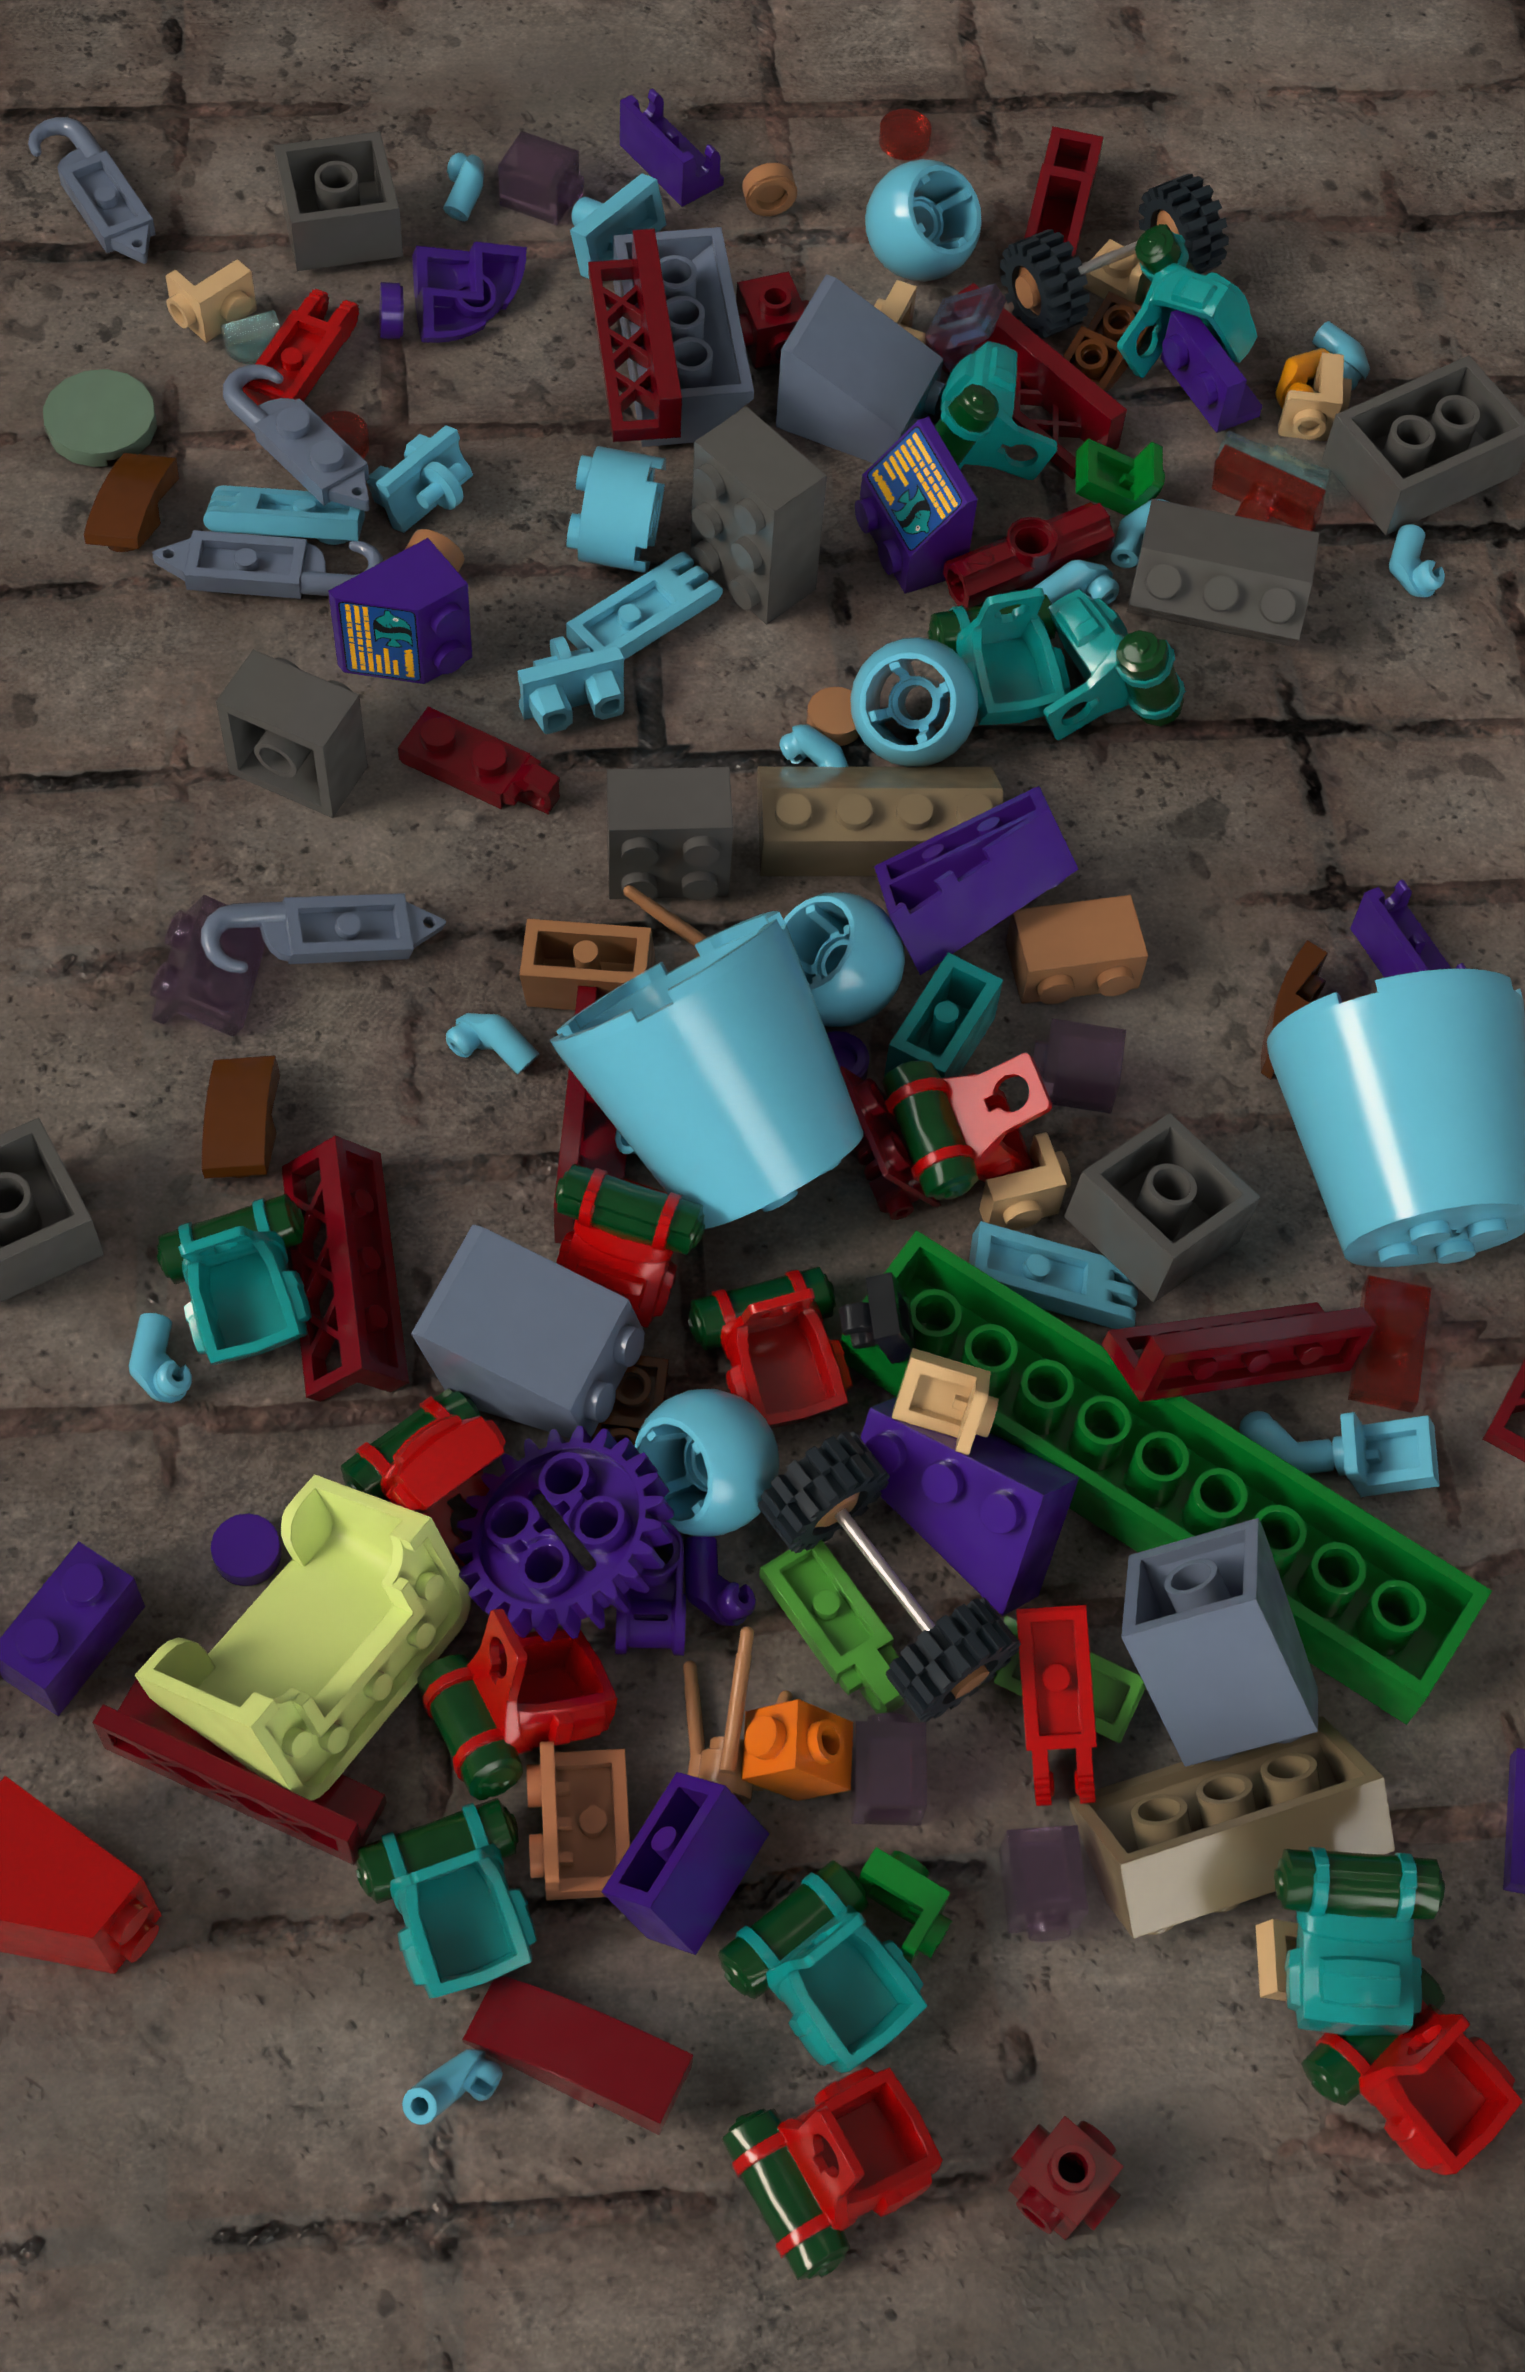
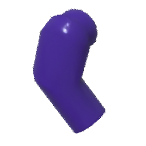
[684,1536,756,1626]

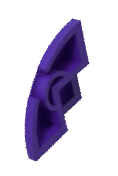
[412,241,527,343]

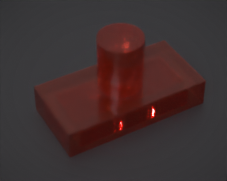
[1212,444,1326,531]
[1348,1275,1432,1413]

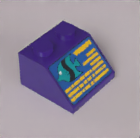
[855,417,978,594]
[328,538,473,684]

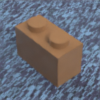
[1006,895,1148,1004]
[519,919,656,1010]

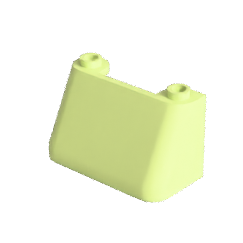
[135,1474,471,1801]

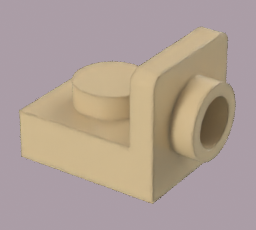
[1083,239,1152,306]

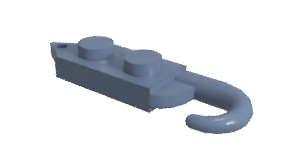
[28,117,156,264]
[223,364,370,511]
[152,530,384,599]
[201,893,446,973]

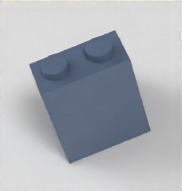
[776,274,946,463]
[411,1224,645,1439]
[1121,1518,1318,1767]

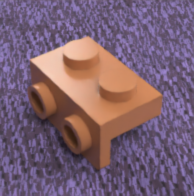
[526,1741,630,1901]

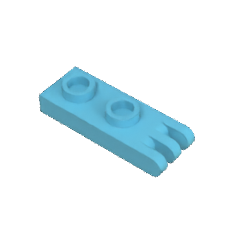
[203,485,365,545]
[566,551,723,660]
[969,1221,1138,1329]

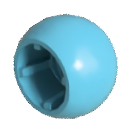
[865,159,982,282]
[850,637,978,767]
[784,892,905,1027]
[634,1389,780,1537]

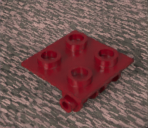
[840,1066,942,1220]

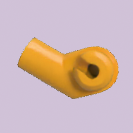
[1275,348,1329,409]

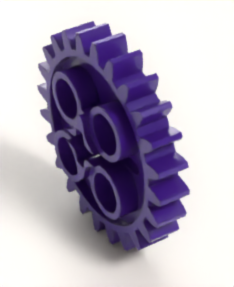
[454,1426,674,1641]

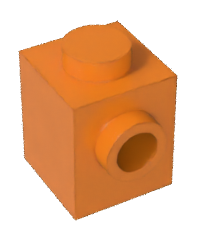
[742,1699,853,1801]

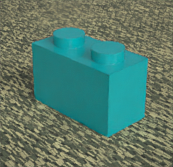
[884,952,1003,1078]

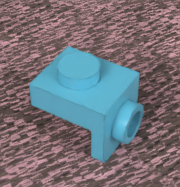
[1332,1412,1440,1497]

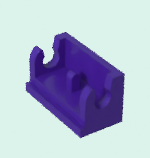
[620,88,724,207]
[1350,879,1467,978]

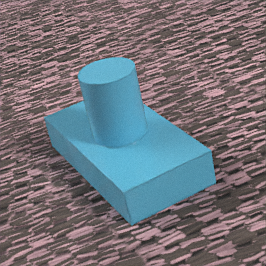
[570,173,667,279]

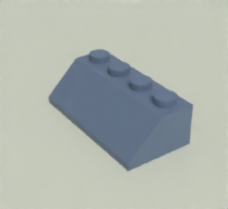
[613,227,754,447]

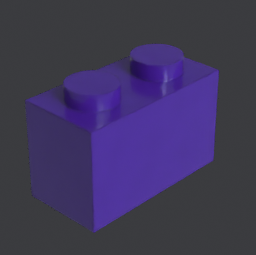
[0,1541,145,1717]
[601,1772,769,1955]

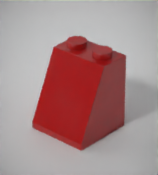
[0,1776,162,1974]

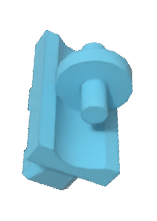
[367,425,473,533]
[517,636,624,734]

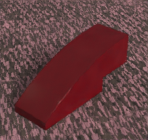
[1024,126,1104,258]
[462,1975,693,2135]

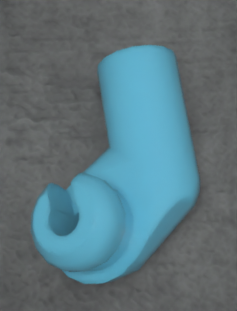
[1032,560,1119,605]
[779,724,849,767]

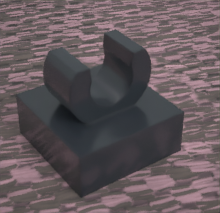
[839,1272,916,1364]

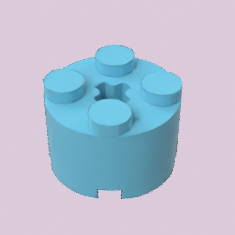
[566,446,666,573]

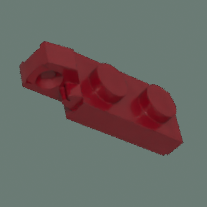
[398,706,560,815]

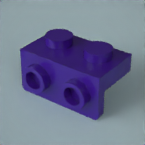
[1160,310,1262,433]

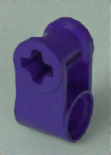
[615,1521,686,1656]

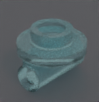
[220,310,280,365]

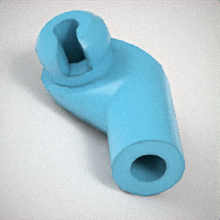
[443,153,484,221]
[1313,321,1370,391]
[1111,499,1169,568]
[1389,524,1445,598]
[446,1013,540,1075]
[129,1313,192,1403]
[1239,1411,1335,1474]
[402,2049,503,2125]

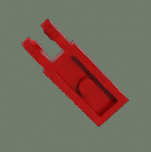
[243,288,360,405]
[1016,1605,1097,1806]

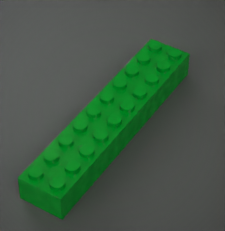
[841,1230,1492,1725]

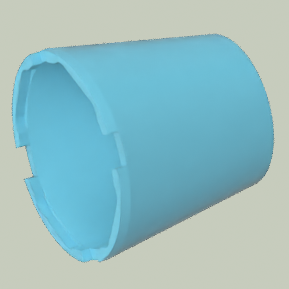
[550,911,864,1229]
[1267,969,1525,1267]

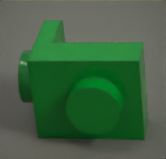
[1076,438,1165,516]
[859,1847,952,1965]

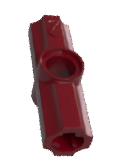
[943,502,1115,608]

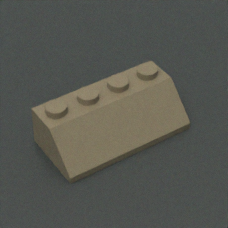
[757,766,1004,876]
[1069,1716,1395,1939]

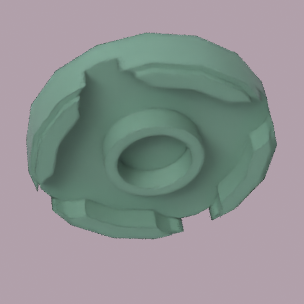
[43,369,157,467]

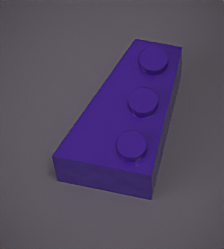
[874,786,1079,975]
[860,1397,1079,1616]

